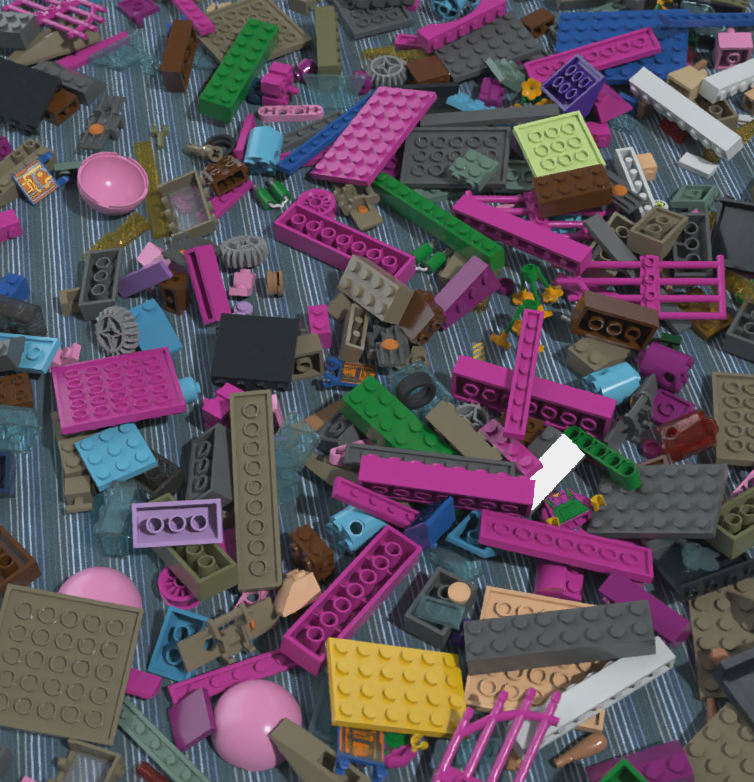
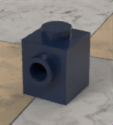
[248,78,264,106]

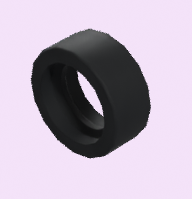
[204,134,237,164]
[395,372,436,410]

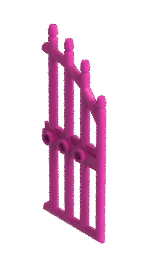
[1,0,107,40]
[465,190,622,241]
[551,255,727,320]
[431,687,562,782]

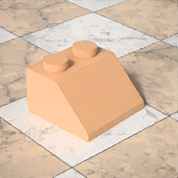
[273,569,323,617]

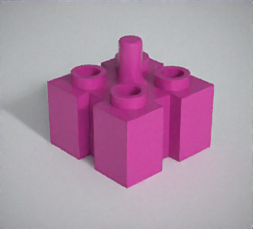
[261,62,300,106]
[201,382,244,431]

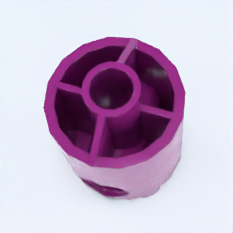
[636,341,695,394]

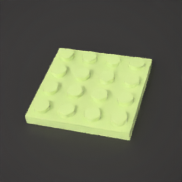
[513,110,606,178]

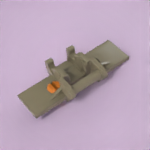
[330,181,384,231]
[176,596,279,673]

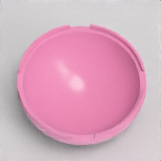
[77,152,149,216]
[58,567,142,608]
[210,679,303,771]

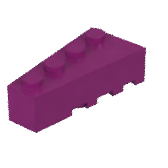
[434,256,502,331]

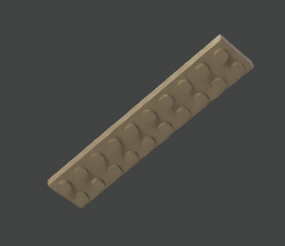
[230,389,283,593]

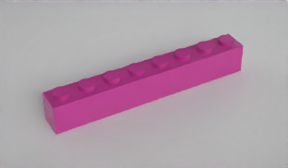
[452,195,592,276]

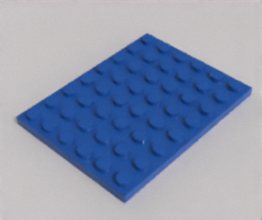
[555,9,690,85]

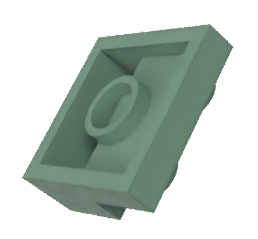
[485,57,526,93]
[449,149,500,192]
[670,184,721,212]

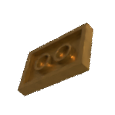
[675,286,734,342]

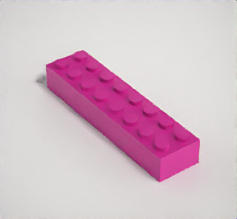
[273,202,416,284]
[450,355,617,443]
[358,454,536,518]
[280,524,423,677]

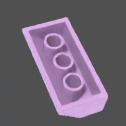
[132,499,223,548]

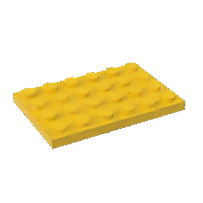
[326,637,470,741]

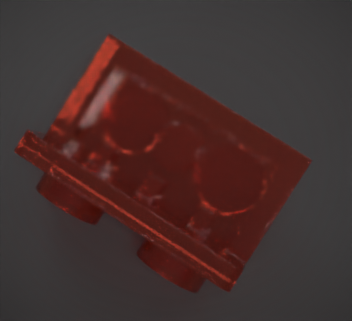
[659,115,693,145]

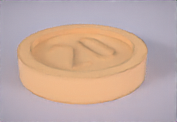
[448,582,470,604]

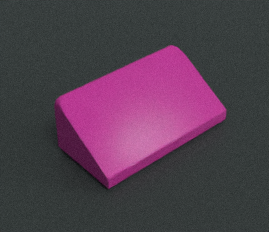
[126,668,162,700]

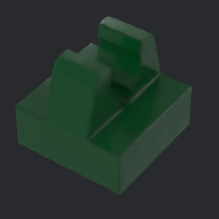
[661,333,682,351]

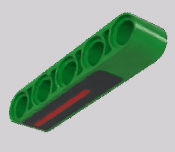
[563,426,642,490]

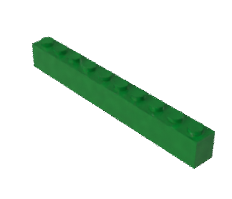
[371,171,505,272]

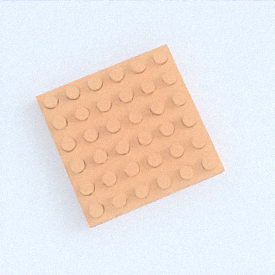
[464,586,612,733]

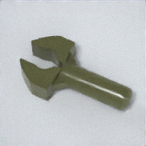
[152,124,169,150]

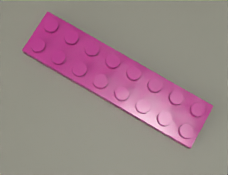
[524,26,661,84]
[478,509,654,584]

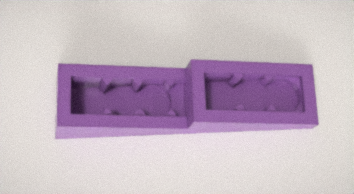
[118,260,173,299]

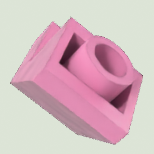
[229,269,256,296]
[48,343,81,369]

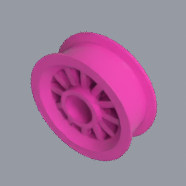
[297,189,336,219]
[158,566,200,610]

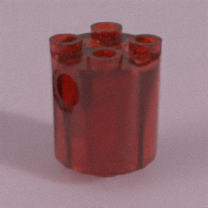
[657,408,719,463]

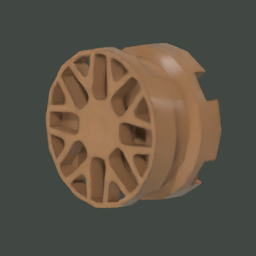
[267,270,284,296]

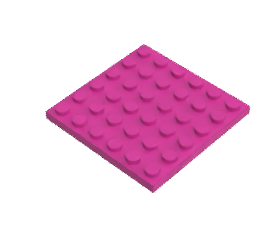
[51,346,187,435]

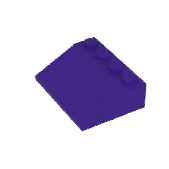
[540,53,606,119]

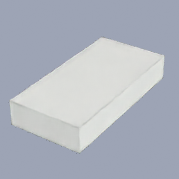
[678,152,718,179]

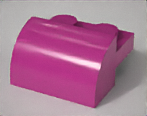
[534,558,584,602]

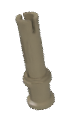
[185,143,223,162]

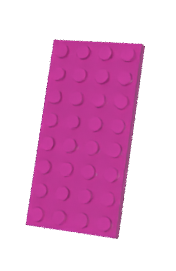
[310,86,437,187]

